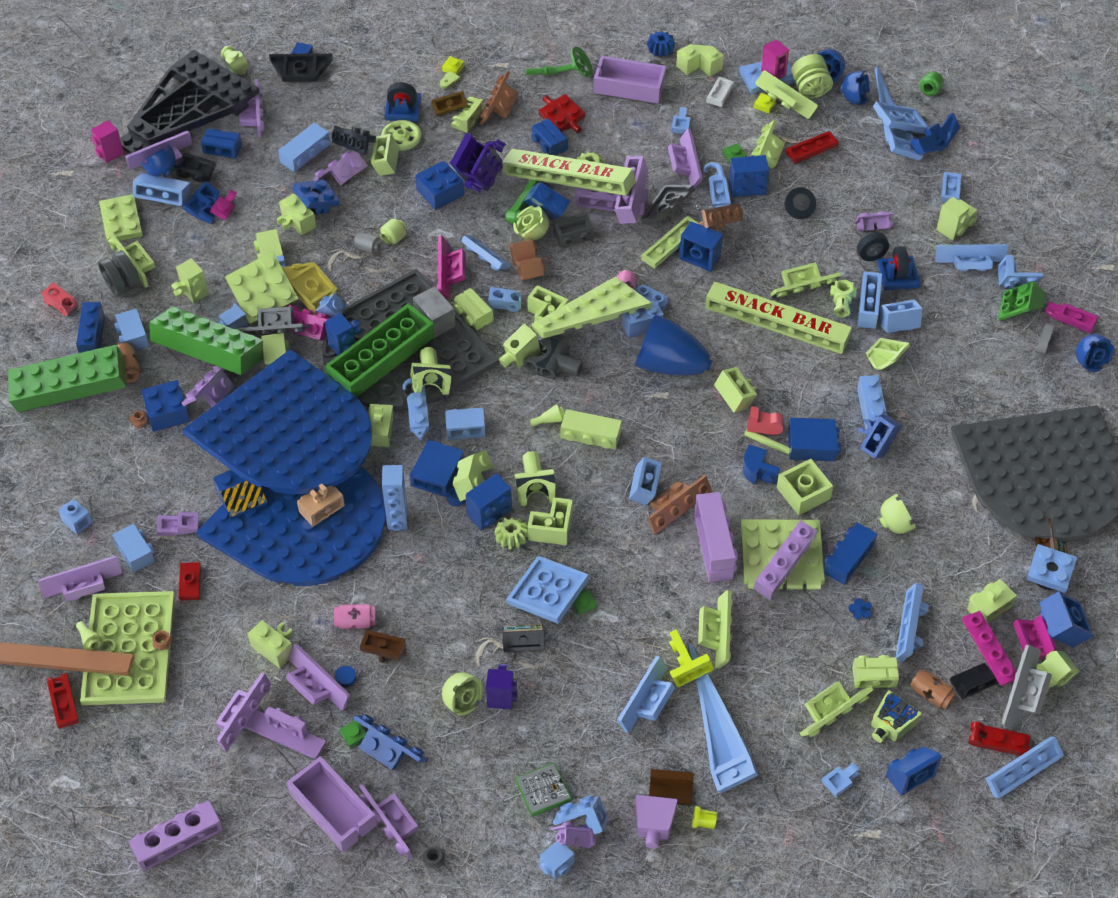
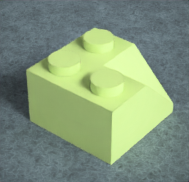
[777,459,833,516]

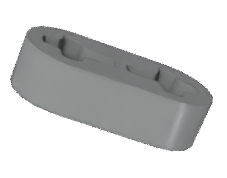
[1036,323,1055,354]

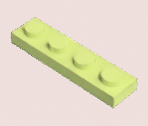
[641,216,698,269]

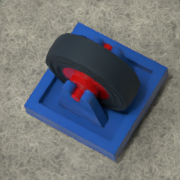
[384,82,421,122]
[877,246,920,291]

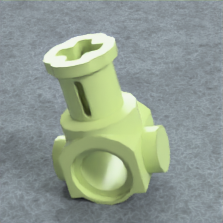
[221,46,249,75]
[830,280,857,318]

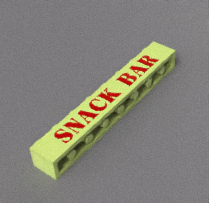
[502,149,636,196]
[705,281,852,354]

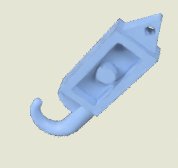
[402,378,429,440]

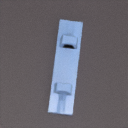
[896,583,929,662]

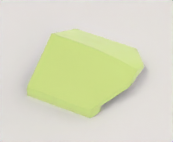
[866,338,910,370]

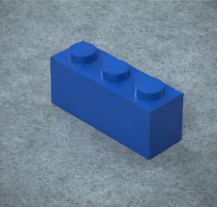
[76,302,105,353]
[823,522,877,585]

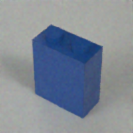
[523,182,570,220]
[788,418,841,461]
[410,440,464,497]

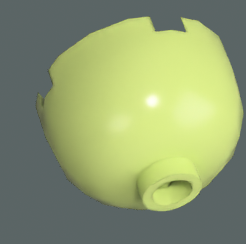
[513,205,549,241]
[879,494,916,534]
[442,672,484,716]

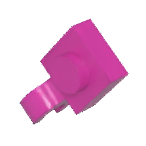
[210,189,237,221]

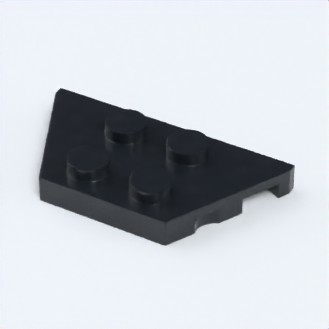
[269,53,333,82]

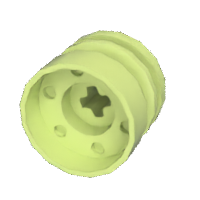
[791,54,833,99]

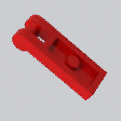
[46,672,79,729]
[968,721,1030,756]

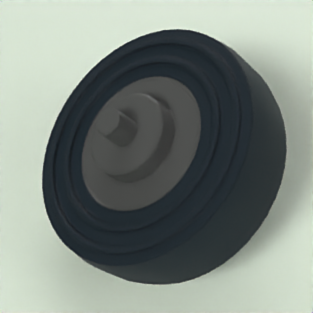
[784,187,816,219]
[857,232,890,261]

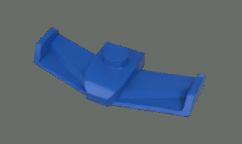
[911,113,961,154]

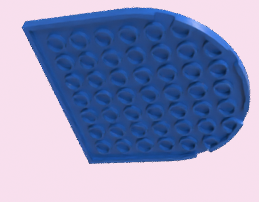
[183,349,372,494]
[196,467,386,586]

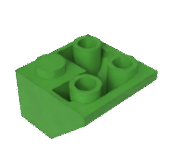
[998,281,1046,321]

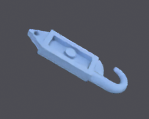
[703,162,731,208]

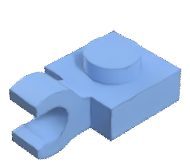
[671,107,690,134]
[822,763,860,798]

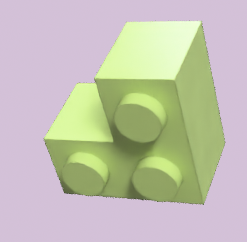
[936,197,977,241]
[528,285,568,322]
[527,497,573,545]

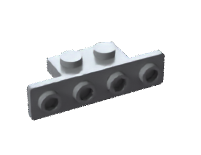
[1001,644,1052,730]

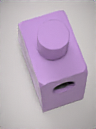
[635,795,677,849]

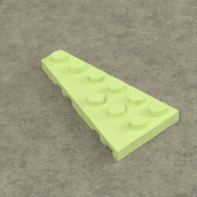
[531,277,652,339]

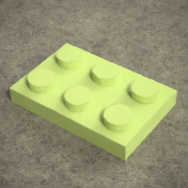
[99,194,143,242]

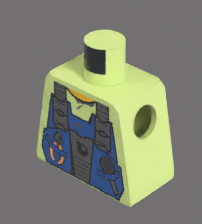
[871,690,922,743]

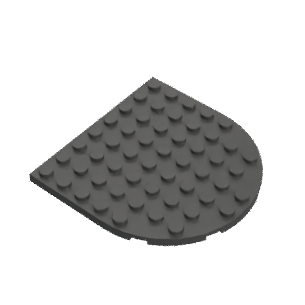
[322,269,499,411]
[951,405,1118,542]

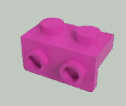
[1013,615,1057,660]

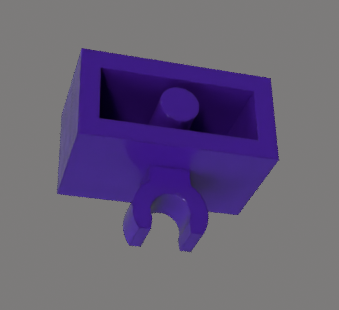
[486,664,518,710]

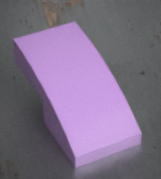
[157,512,198,536]

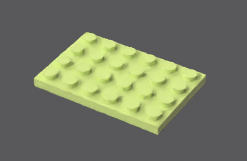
[80,591,175,705]

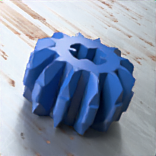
[647,31,675,58]

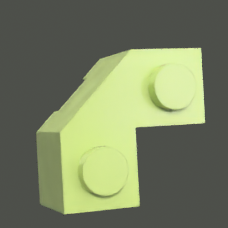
[676,44,724,77]
[453,450,493,501]
[1036,651,1080,694]

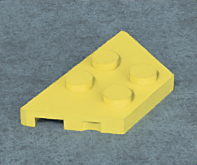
[281,262,337,315]

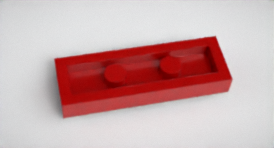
[786,131,839,164]

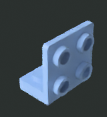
[998,255,1043,289]
[553,795,609,834]

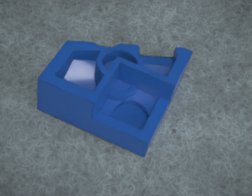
[182,181,220,224]

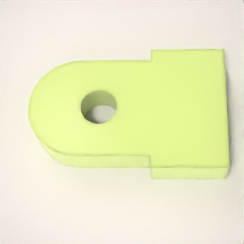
[440,71,460,89]

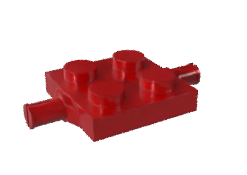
[538,94,586,134]

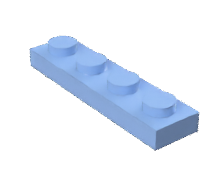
[986,736,1064,799]

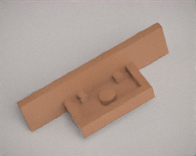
[479,71,519,126]
[698,203,743,230]
[647,475,712,534]

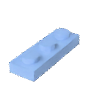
[461,235,511,271]

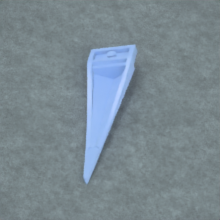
[875,66,923,161]
[689,643,758,793]

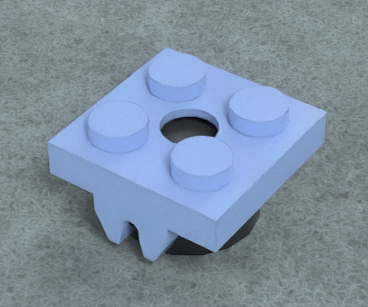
[1026,544,1077,593]

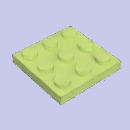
[225,251,299,325]

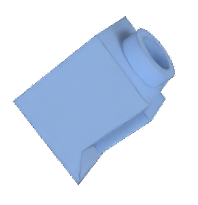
[218,303,248,329]

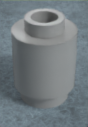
[354,233,382,254]

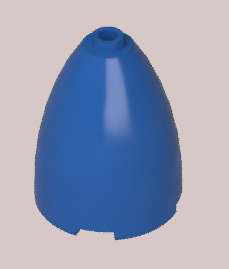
[635,314,713,376]

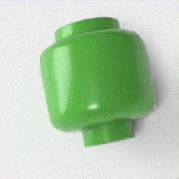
[920,71,944,96]

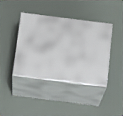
[413,286,455,338]

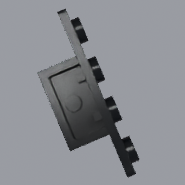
[331,126,376,155]

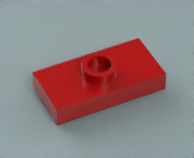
[179,562,201,601]

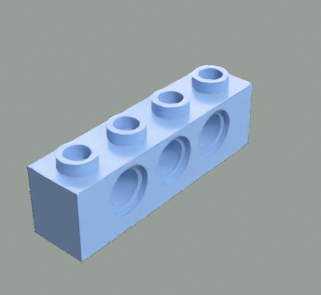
[382,465,408,531]

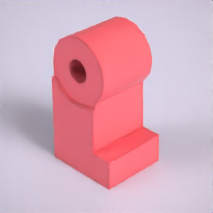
[42,282,78,316]
[747,406,784,435]

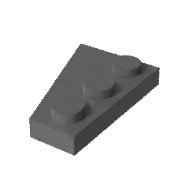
[641,185,695,225]

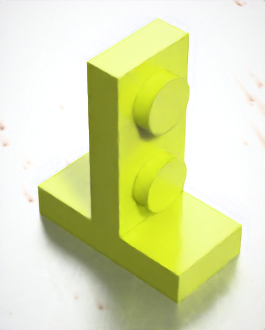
[669,629,715,688]

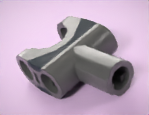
[524,336,583,379]

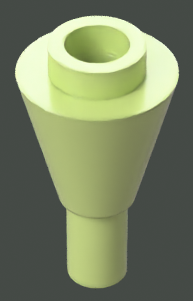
[530,404,564,427]
[76,621,103,651]

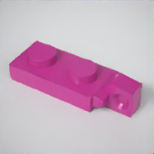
[1045,301,1098,333]

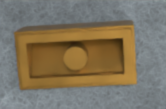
[431,91,468,116]

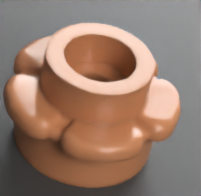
[130,410,148,428]
[152,631,173,650]

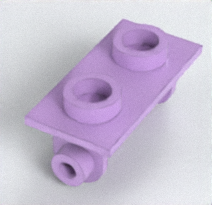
[855,211,893,232]
[552,822,596,848]

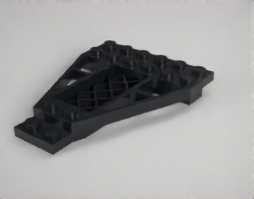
[120,50,260,154]

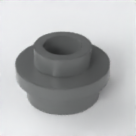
[423,847,445,869]

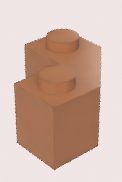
[509,239,545,280]

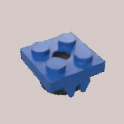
[292,180,340,215]

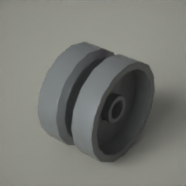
[98,250,140,297]

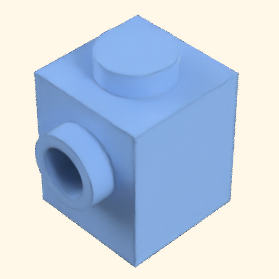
[315,293,348,318]
[59,499,93,535]
[540,841,574,880]

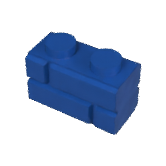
[531,118,568,156]
[201,129,242,158]

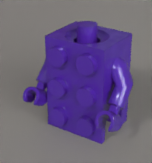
[450,133,506,193]

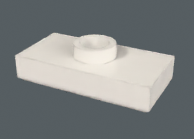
[706,77,734,107]

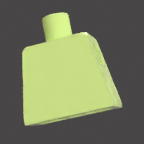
[499,323,541,368]

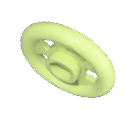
[381,120,422,151]

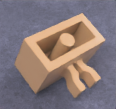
[297,484,345,527]

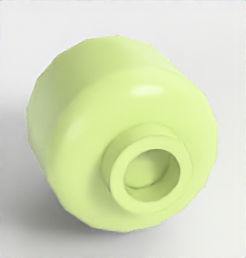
[380,219,406,245]

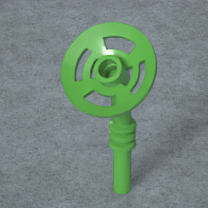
[525,46,593,77]

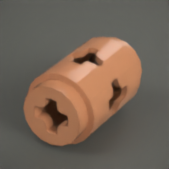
[117,342,141,383]
[910,669,957,710]

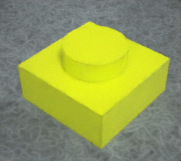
[442,56,464,75]
[754,93,776,113]

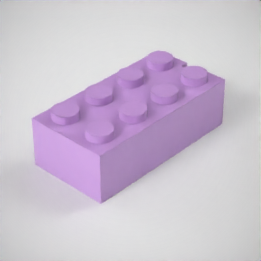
[594,56,666,104]
[694,492,738,583]
[286,756,377,853]

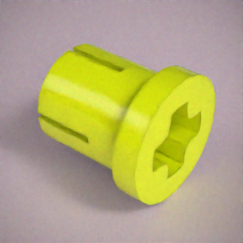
[692,806,717,829]

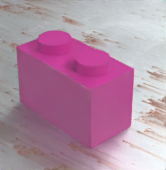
[761,39,789,79]
[91,120,124,163]

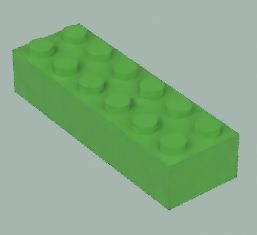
[325,303,435,397]
[149,306,263,375]
[8,345,127,412]

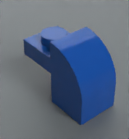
[743,444,780,485]

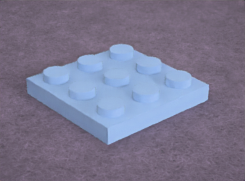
[506,556,590,624]

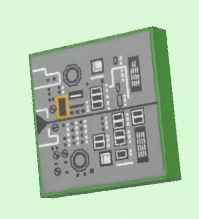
[515,762,571,817]

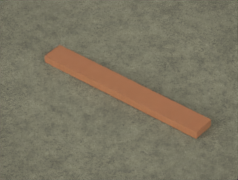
[0,642,135,676]

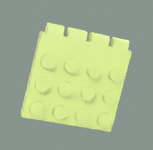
[741,519,825,590]

